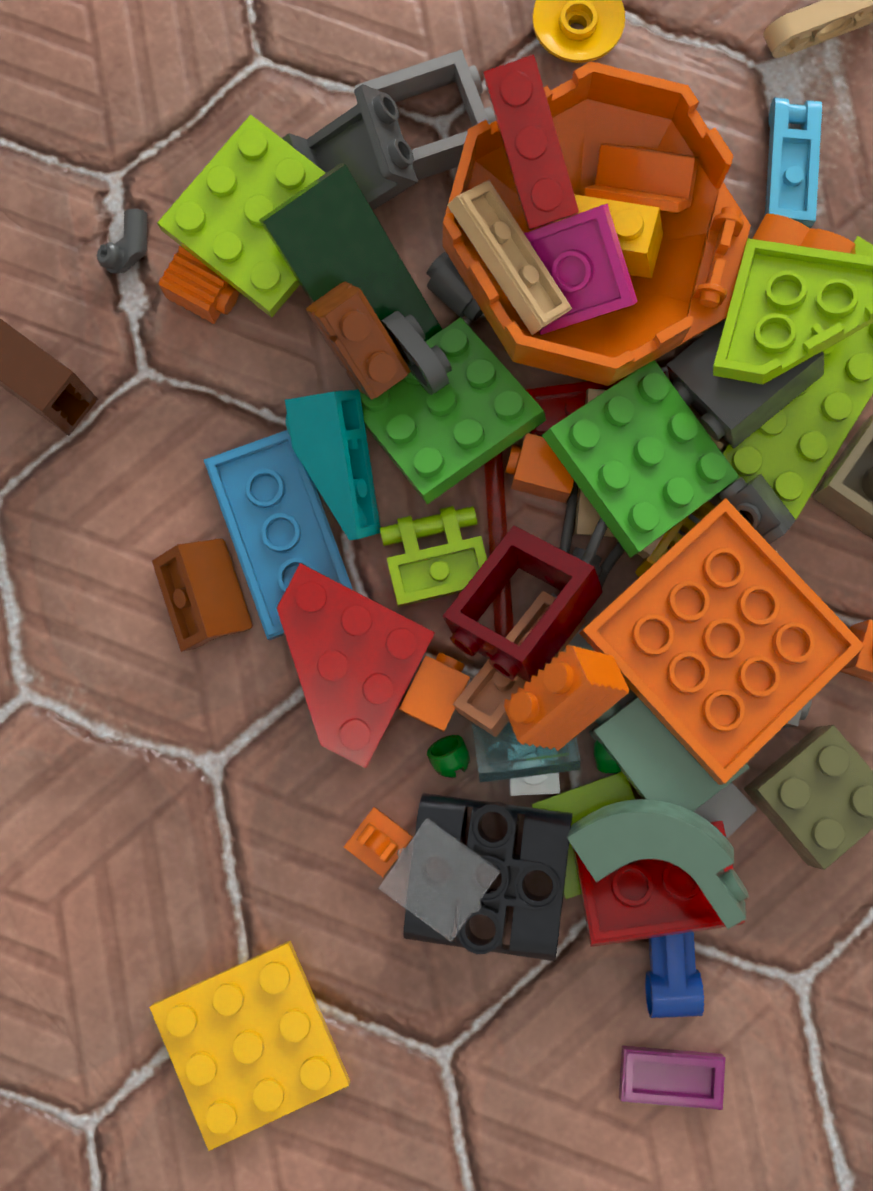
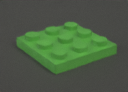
[360,317,546,504]
[542,360,739,558]

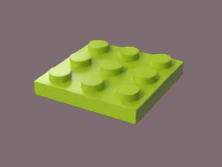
[157,114,326,318]

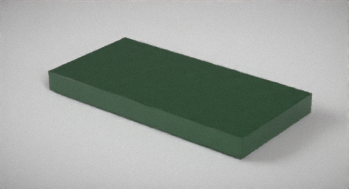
[259,163,442,342]

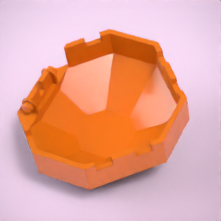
[442,61,751,386]

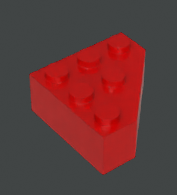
[277,563,435,768]

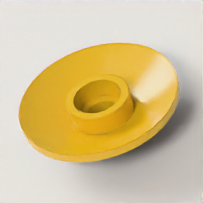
[532,0,625,63]

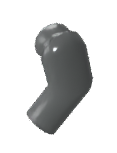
[97,209,148,273]

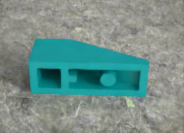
[285,389,380,540]

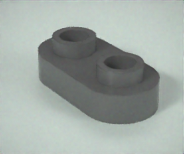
[381,311,452,395]

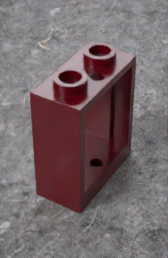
[443,525,603,682]

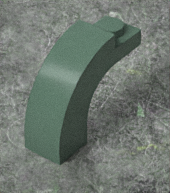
[567,799,749,929]

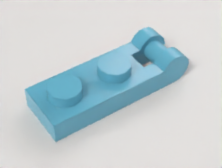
[765,98,822,228]

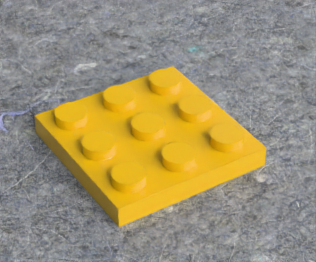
[149,941,350,1151]

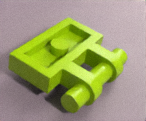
[379,506,487,607]

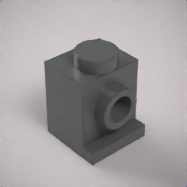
[718,474,796,544]

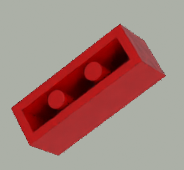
[483,54,579,230]

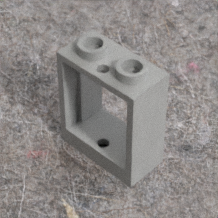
[355,49,496,180]

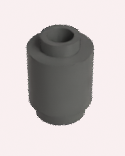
[426,252,483,322]

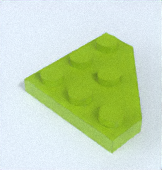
[713,238,873,384]

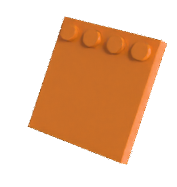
[579,498,865,785]

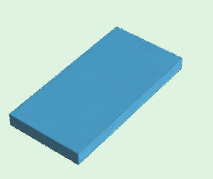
[204,430,353,640]

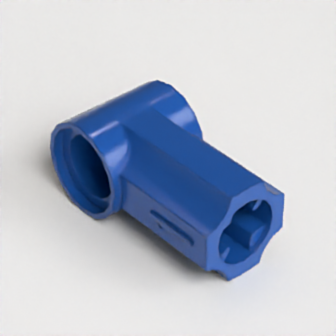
[645,932,704,1018]

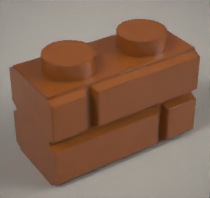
[306,281,411,400]

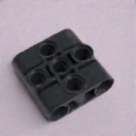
[403,793,572,961]

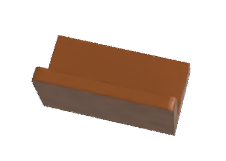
[152,538,253,652]

